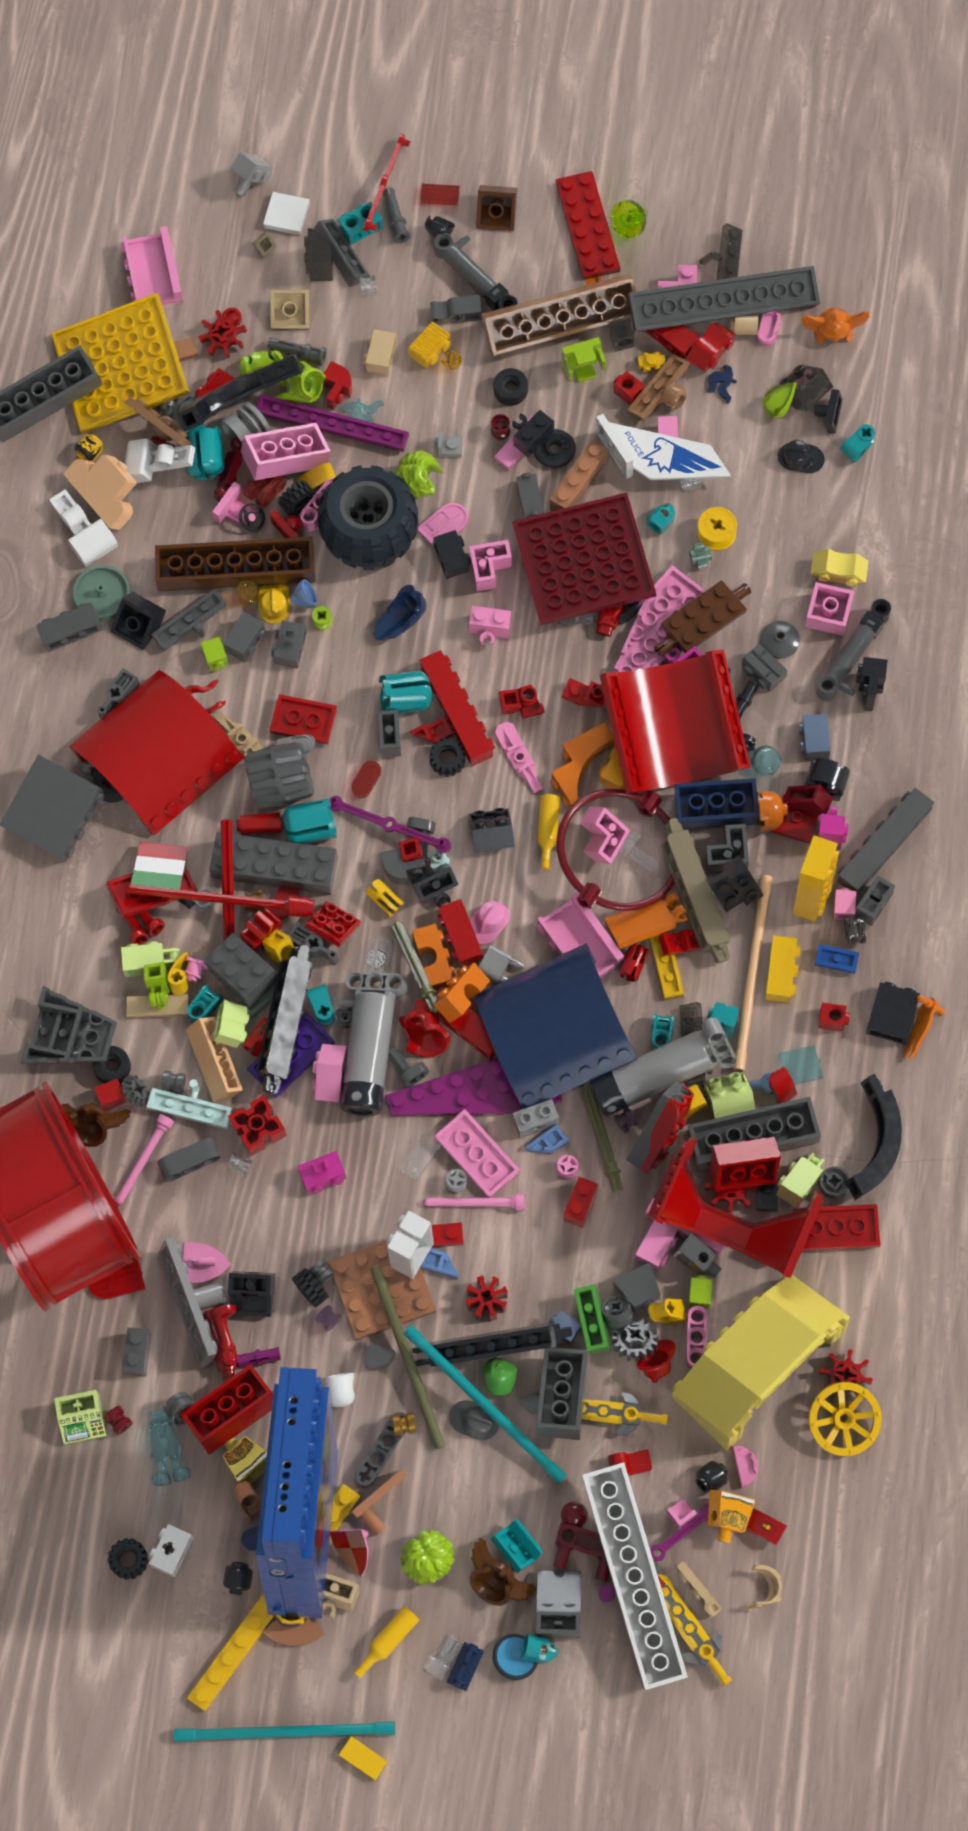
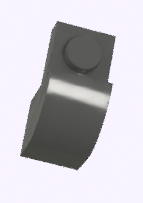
[381,848,426,885]

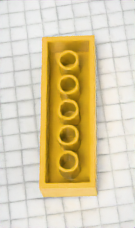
[793,835,840,922]

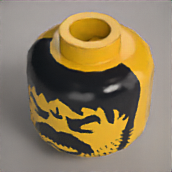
[74,434,103,462]

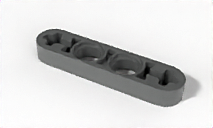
[355,1412,406,1488]

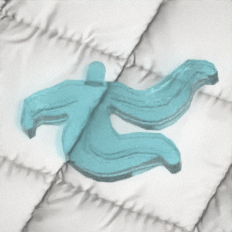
[342,398,384,423]

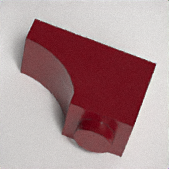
[782,785,833,816]

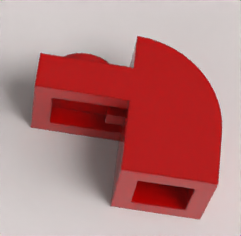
[323,361,353,410]

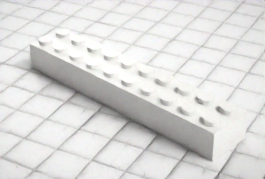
[581,1462,688,1690]

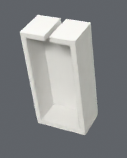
[386,1210,434,1279]

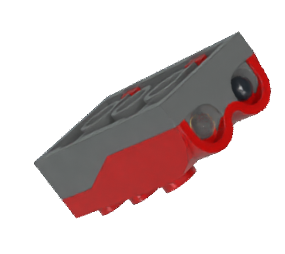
[626,1081,694,1173]

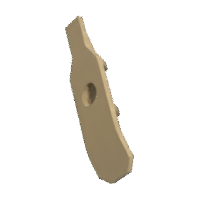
[212,710,264,757]

